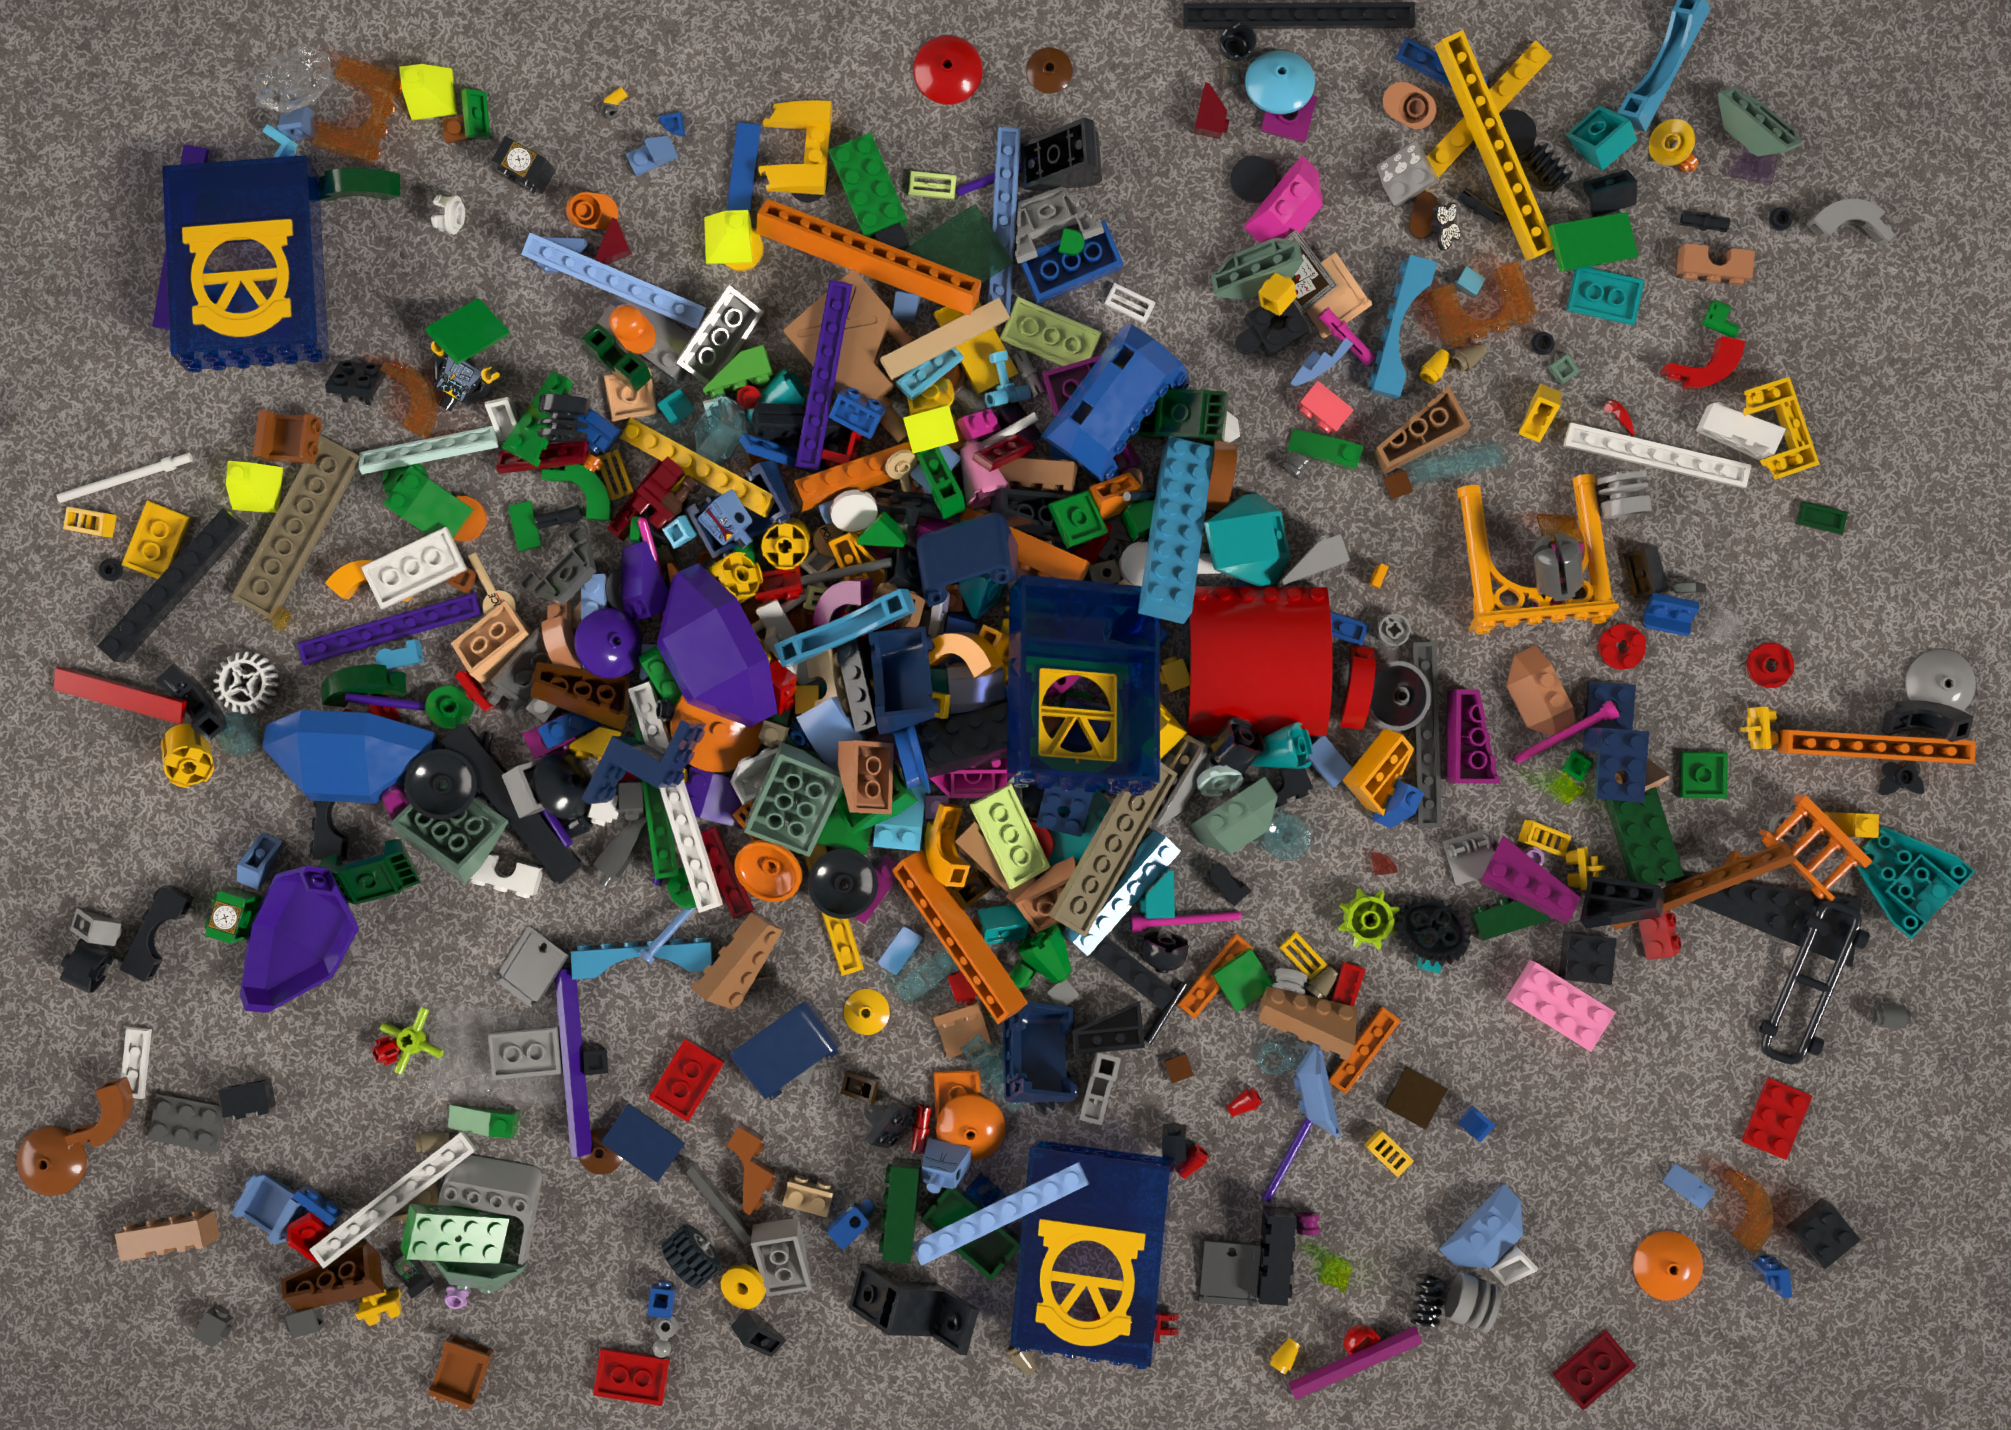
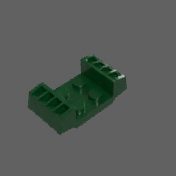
[1138,389,1229,441]
[318,839,420,905]

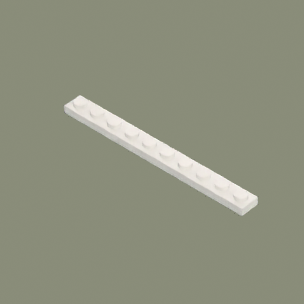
[628,682,723,913]

